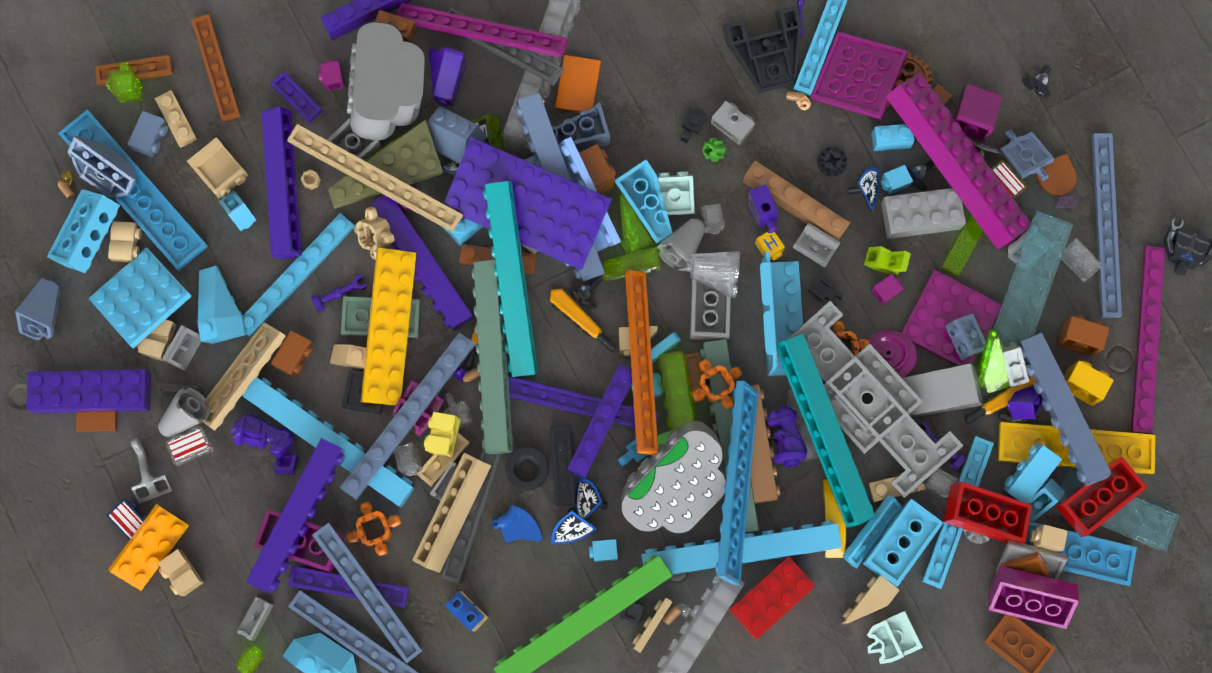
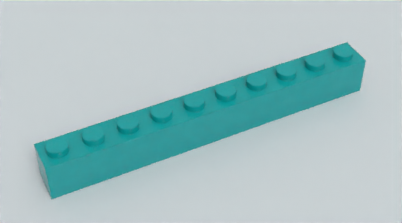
[483,181,538,377]
[776,334,875,527]

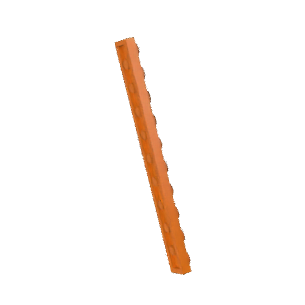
[625,270,658,455]

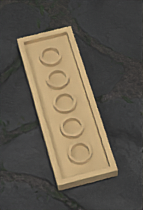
[203,322,285,431]

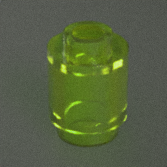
[235,645,264,673]

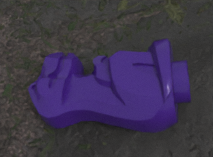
[766,405,808,468]
[231,414,293,458]

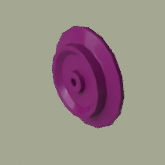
[868,330,917,378]

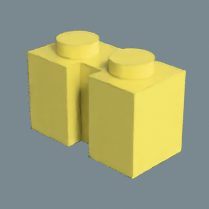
[424,412,461,457]

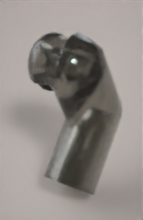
[998,410,1027,424]

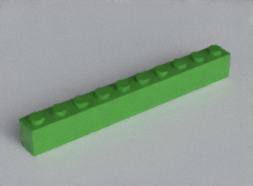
[493,555,673,673]

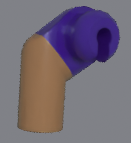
[453,366,480,382]

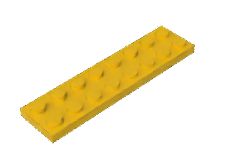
[361,248,416,406]
[998,422,1155,474]

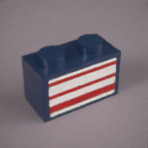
[106,498,147,540]

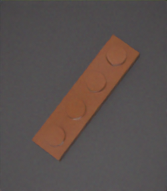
[95,55,173,86]
[459,244,537,274]

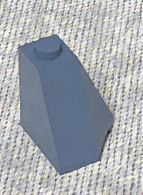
[15,278,60,340]

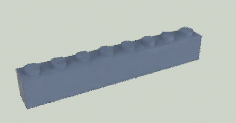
[1019,333,1111,486]

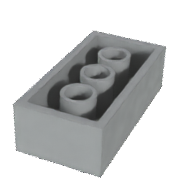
[881,188,966,239]
[689,260,732,341]

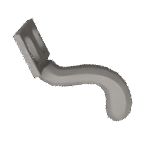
[131,438,173,503]

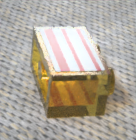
[991,160,1027,200]

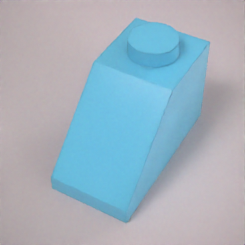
[219,191,256,231]
[1028,478,1065,522]

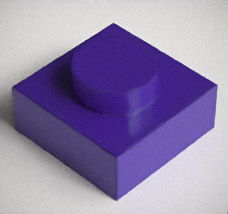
[274,453,299,475]

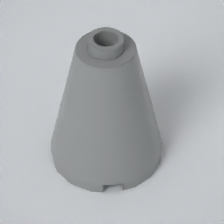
[657,219,705,271]
[158,388,210,437]

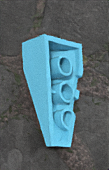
[614,160,672,244]
[198,266,246,344]

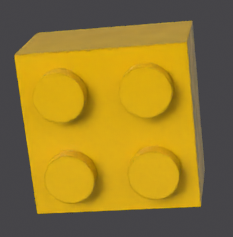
[1064,360,1114,406]

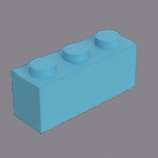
[1003,442,1062,504]

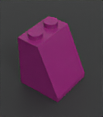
[953,84,1003,142]

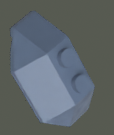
[67,136,136,198]

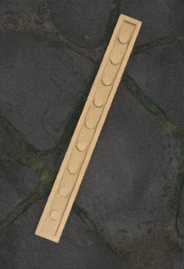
[287,124,463,233]

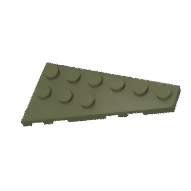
[328,120,443,209]

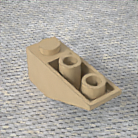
[842,575,900,624]

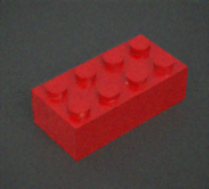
[1056,456,1148,537]
[943,481,1032,543]
[729,556,815,640]

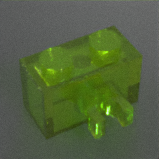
[106,62,142,103]

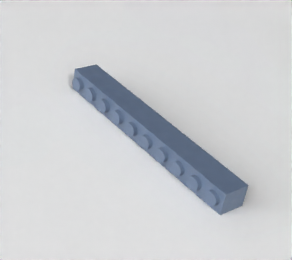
[514,92,605,282]

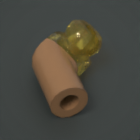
[58,170,75,200]

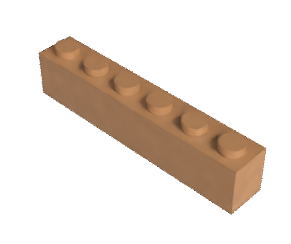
[743,161,850,241]
[750,384,780,504]

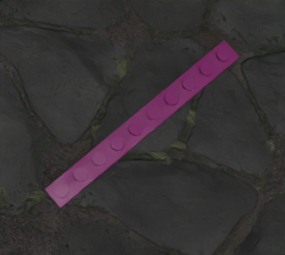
[396,3,568,57]
[1131,246,1165,434]

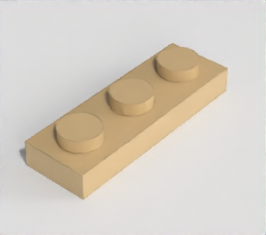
[155,90,197,148]
[417,433,470,487]
[633,598,672,653]

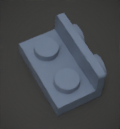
[945,314,989,360]

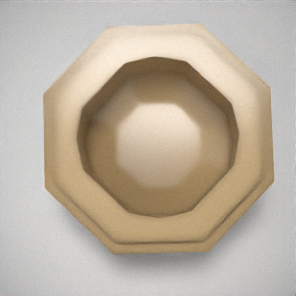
[301,170,321,190]

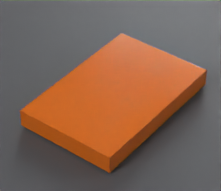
[555,55,601,113]

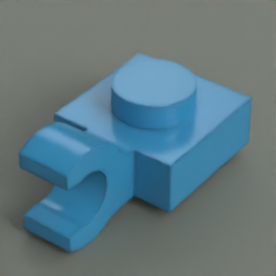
[618,439,649,467]

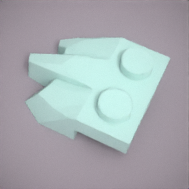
[867,611,923,664]

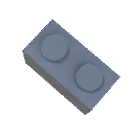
[127,111,168,158]

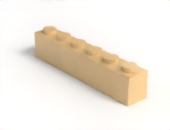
[413,453,491,573]

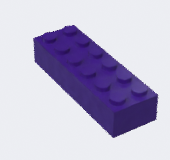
[26,369,151,414]

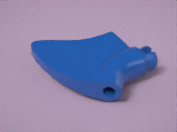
[492,505,543,543]

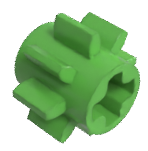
[703,138,726,162]

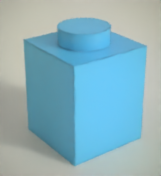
[881,165,913,195]
[589,539,618,563]

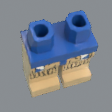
[445,591,488,632]

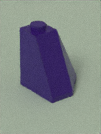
[429,47,467,107]

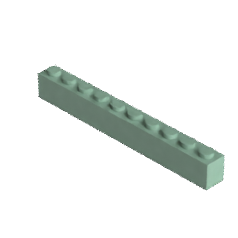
[472,259,513,455]
[700,339,759,534]

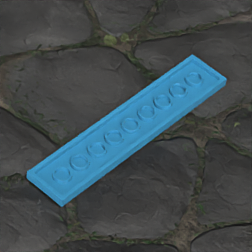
[58,109,208,271]
[716,381,759,585]

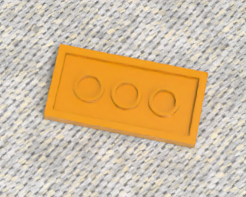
[108,504,189,591]

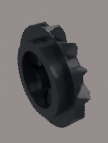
[817,147,847,177]

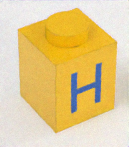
[755,232,785,261]

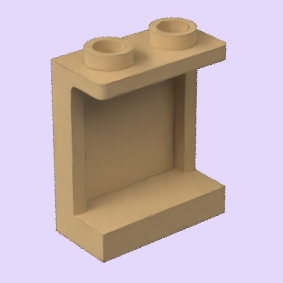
[187,137,249,199]

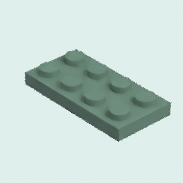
[341,296,420,338]

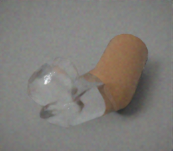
[662,603,692,625]

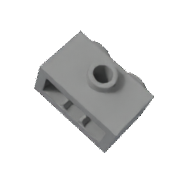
[711,101,755,145]

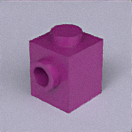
[318,60,345,91]

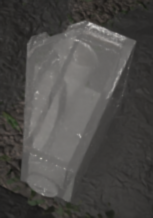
[686,251,740,298]

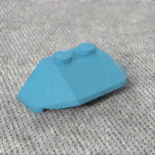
[283,633,357,673]

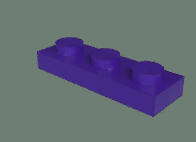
[270,71,323,124]

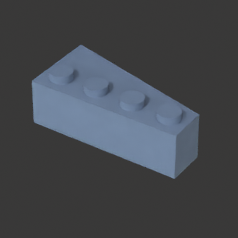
[552,103,610,153]

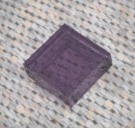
[1055,195,1080,208]

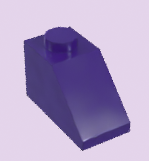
[1008,385,1043,419]

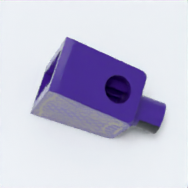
[748,184,778,233]

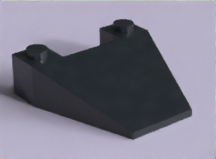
[722,6,801,93]

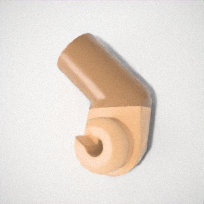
[786,91,811,110]

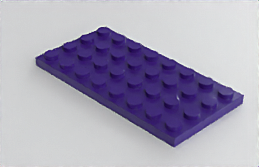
[444,137,612,270]

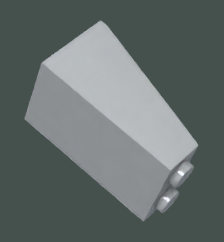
[902,364,983,418]

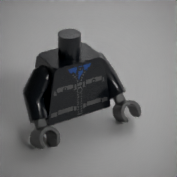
[1163,216,1212,275]

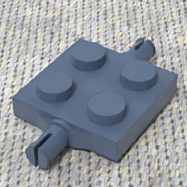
[1000,129,1054,181]

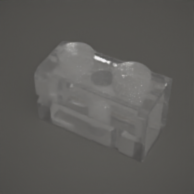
[1058,238,1103,282]

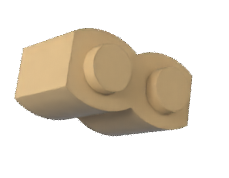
[108,221,142,262]

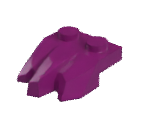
[393,380,446,436]

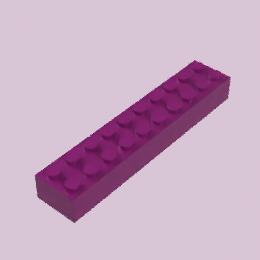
[886,73,1032,250]

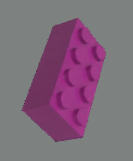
[253,509,345,573]
[988,566,1079,629]

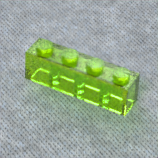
[658,351,697,431]

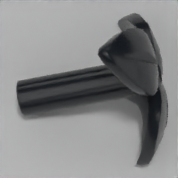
[1022,65,1051,97]
[906,160,935,190]
[570,277,601,309]

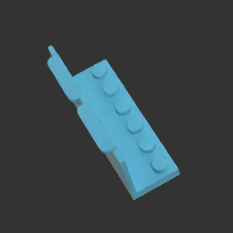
[760,251,803,376]

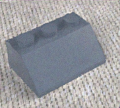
[428,106,487,164]

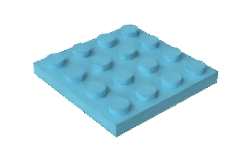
[88,247,191,348]

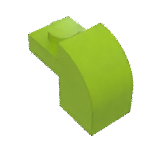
[864,246,911,275]

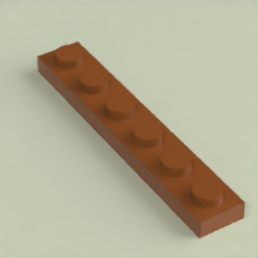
[191,14,241,122]

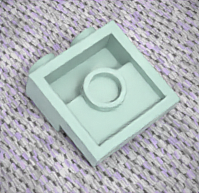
[657,171,695,215]

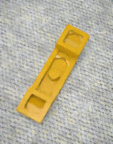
[823,479,846,558]

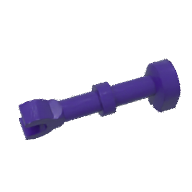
[311,275,367,313]
[921,422,967,471]

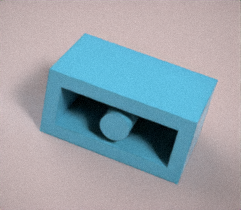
[871,124,914,151]

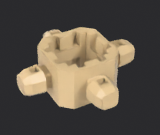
[354,207,394,260]

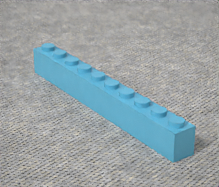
[242,377,414,508]
[641,521,842,574]

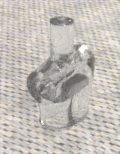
[443,393,473,430]

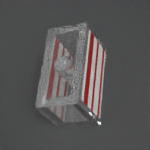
[165,426,215,466]

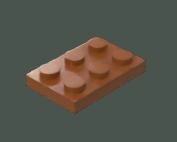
[983,614,1056,673]

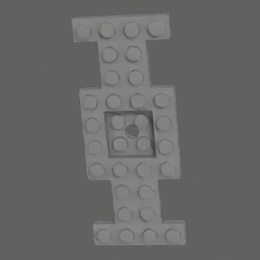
[777,301,963,498]

